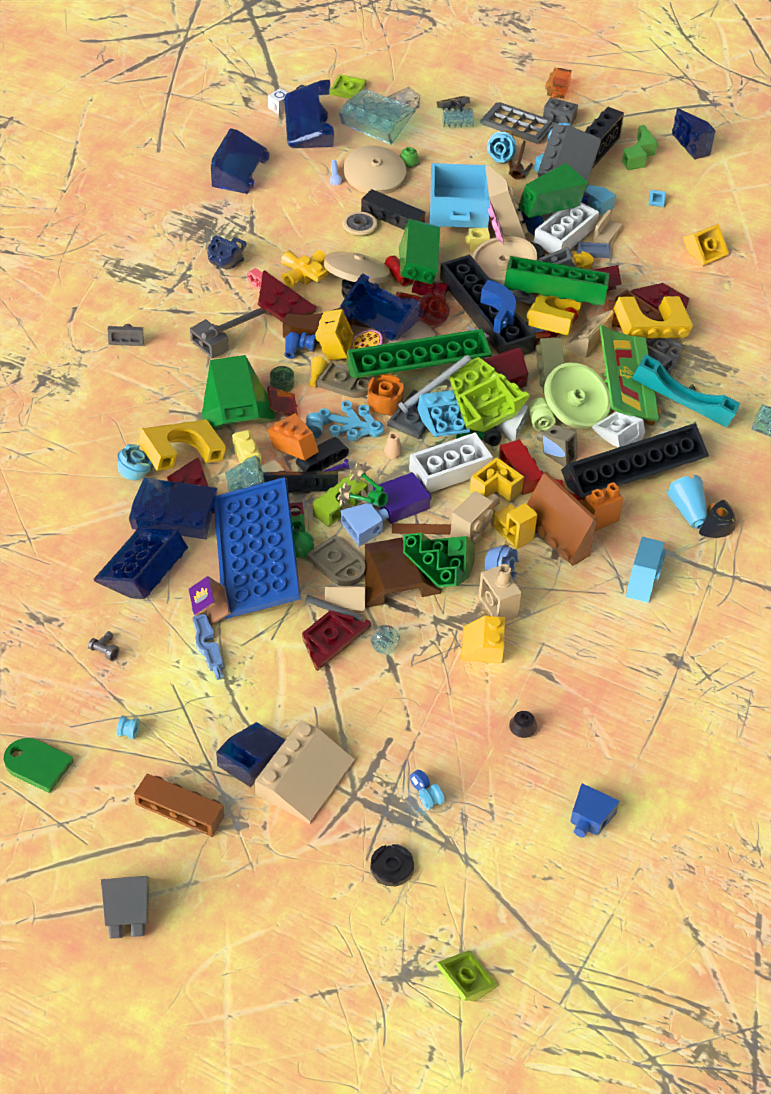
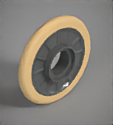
[342,212,378,235]

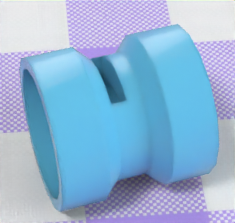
[306,413,324,438]

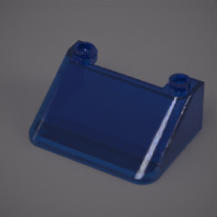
[284,80,334,148]

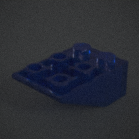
[672,108,716,160]
[216,722,285,787]

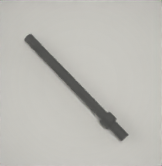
[201,308,267,339]

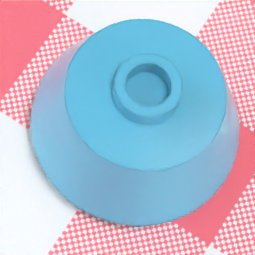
[487,132,517,163]
[117,444,153,481]

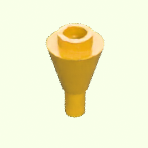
[309,357,328,387]

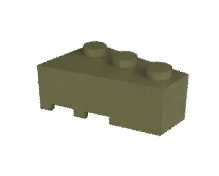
[536,338,564,393]

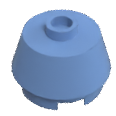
[485,545,519,580]

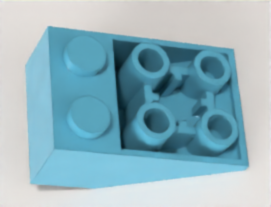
[417,390,470,437]

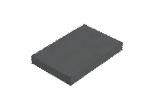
[387,390,427,439]

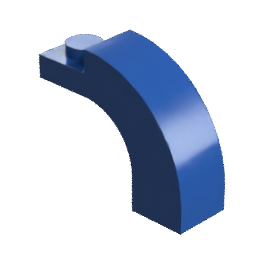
[481,280,516,333]

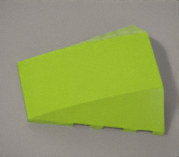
[449,357,530,432]

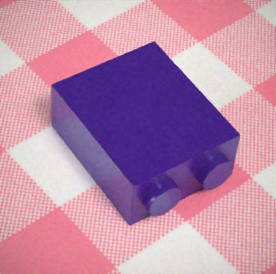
[373,472,432,524]

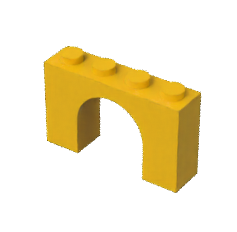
[527,293,583,335]
[613,296,693,339]
[138,419,226,471]

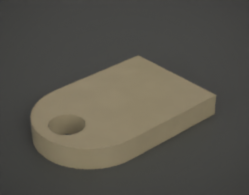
[317,359,373,398]
[306,535,365,586]

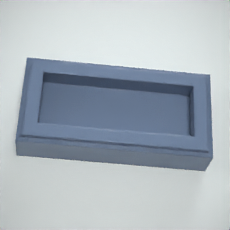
[577,242,610,258]

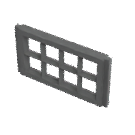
[480,102,555,144]

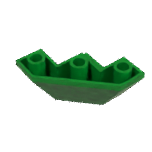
[403,533,475,588]

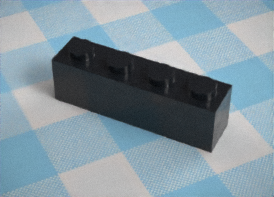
[361,189,425,230]

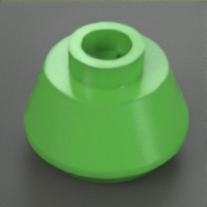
[400,147,419,167]

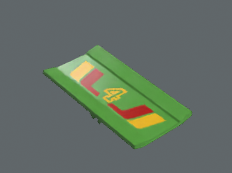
[599,325,659,421]

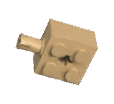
[450,491,500,544]
[479,564,522,622]

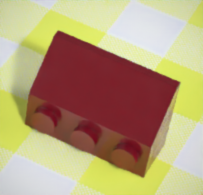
[483,347,528,389]

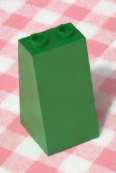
[519,163,588,218]
[399,218,440,284]

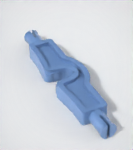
[192,609,224,680]

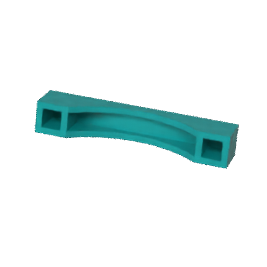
[632,354,740,428]

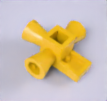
[281,250,329,288]

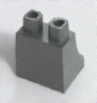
[101,876,149,939]

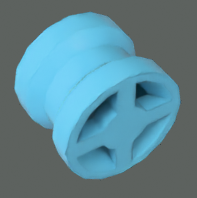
[117,715,140,740]
[419,783,445,810]

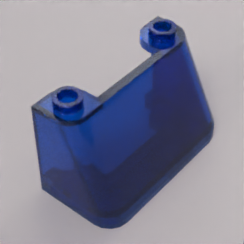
[211,128,270,194]
[340,273,423,341]

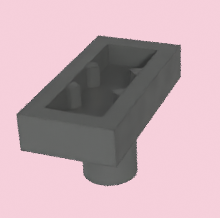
[108,324,144,346]

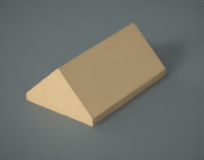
[563,310,614,358]

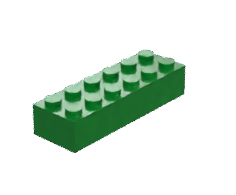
[504,256,610,305]

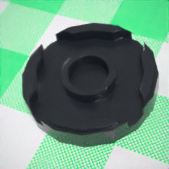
[370,844,414,887]

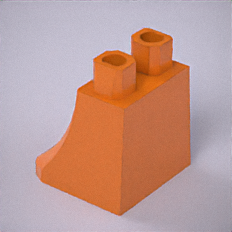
[579,482,623,532]

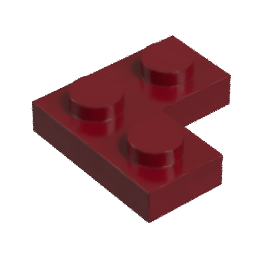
[412,280,448,309]

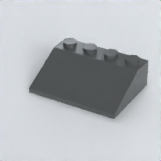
[537,124,601,182]

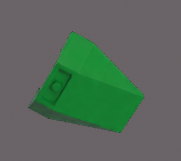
[202,355,276,430]

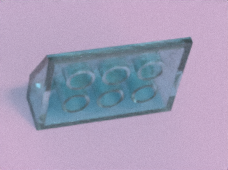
[338,88,415,145]

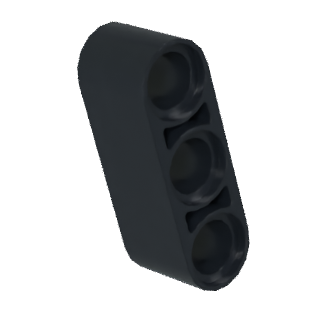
[295,437,349,472]

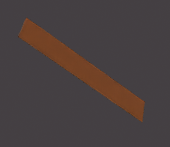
[392,523,451,534]

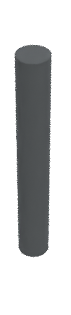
[305,594,363,621]

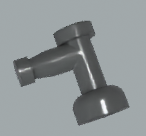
[88,631,119,661]

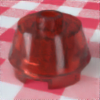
[417,292,450,326]

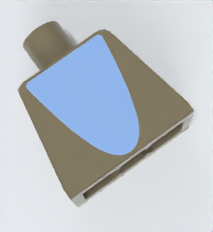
[537,425,578,467]

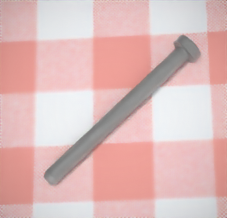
[398,355,471,414]

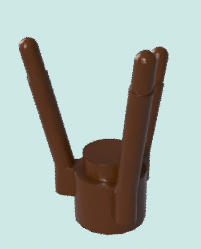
[508,140,533,179]

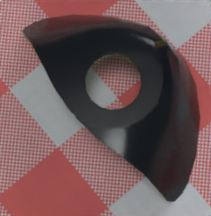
[699,500,736,538]

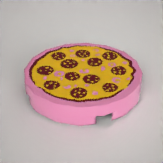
[350,330,384,349]

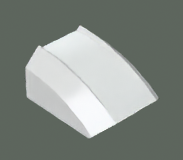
[592,412,645,447]

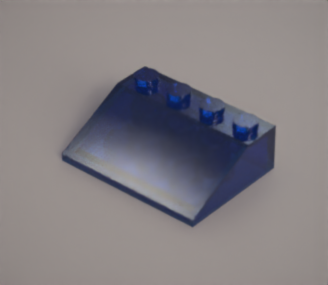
[129,478,218,539]
[93,529,188,599]

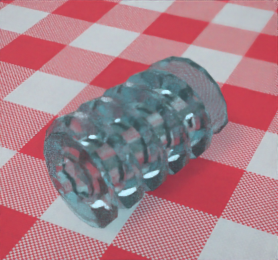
[442,108,474,128]

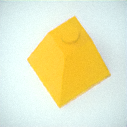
[683,223,729,265]

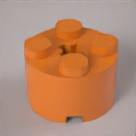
[368,374,404,416]

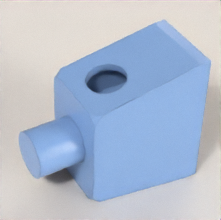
[341,503,389,546]

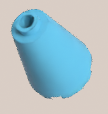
[666,475,708,529]

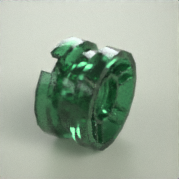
[270,366,294,393]

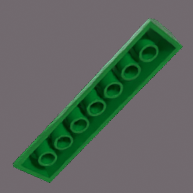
[346,329,492,379]

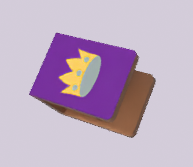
[188,576,230,625]

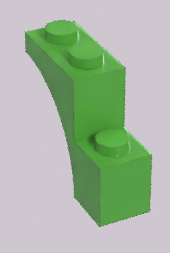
[622,125,658,170]

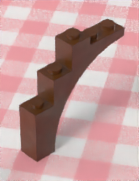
[283,284,377,344]

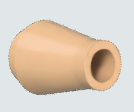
[384,432,402,459]

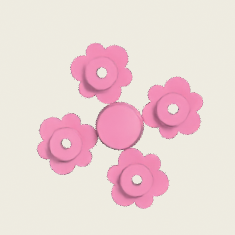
[488,203,505,245]

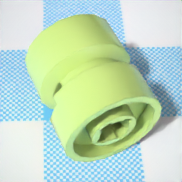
[527,397,555,431]

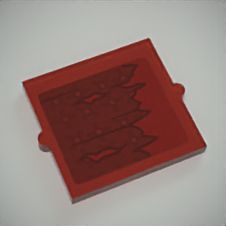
[267,386,298,416]

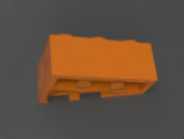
[267,413,319,460]

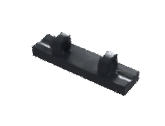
[263,470,338,492]

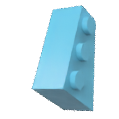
[626,537,666,603]

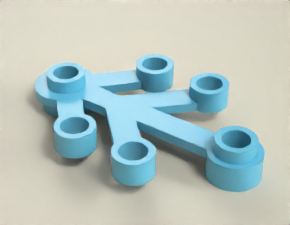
[318,400,384,441]

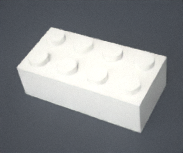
[534,203,599,253]
[409,433,493,493]

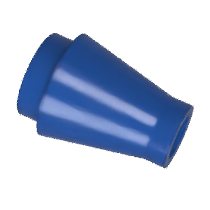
[284,332,301,359]

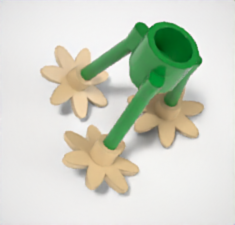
[337,461,388,507]

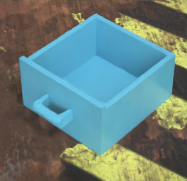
[430,163,490,228]

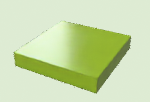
[330,74,367,100]

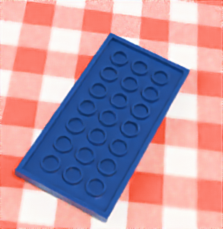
[213,477,301,619]

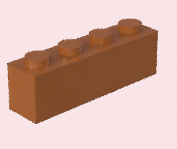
[134,773,224,837]

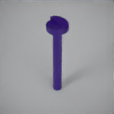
[323,459,350,471]

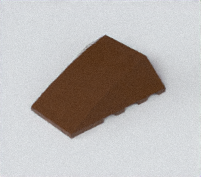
[365,537,441,608]

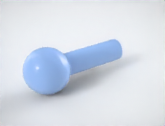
[330,160,342,185]

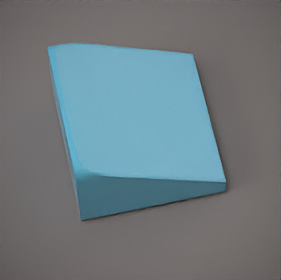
[648,190,666,207]

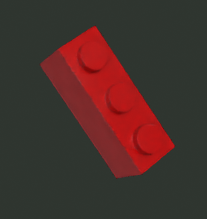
[499,439,543,495]

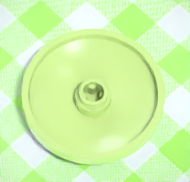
[544,362,611,429]

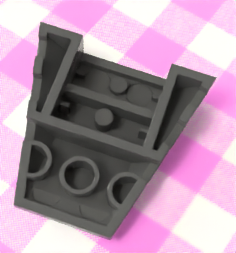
[646,338,685,374]

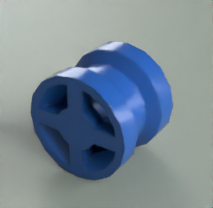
[299,332,317,352]

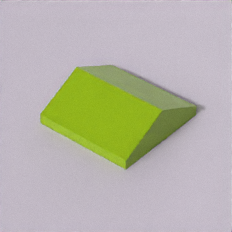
[436,950,497,1002]

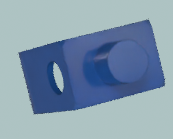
[570,783,619,838]

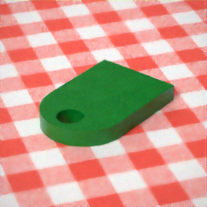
[4,738,74,793]

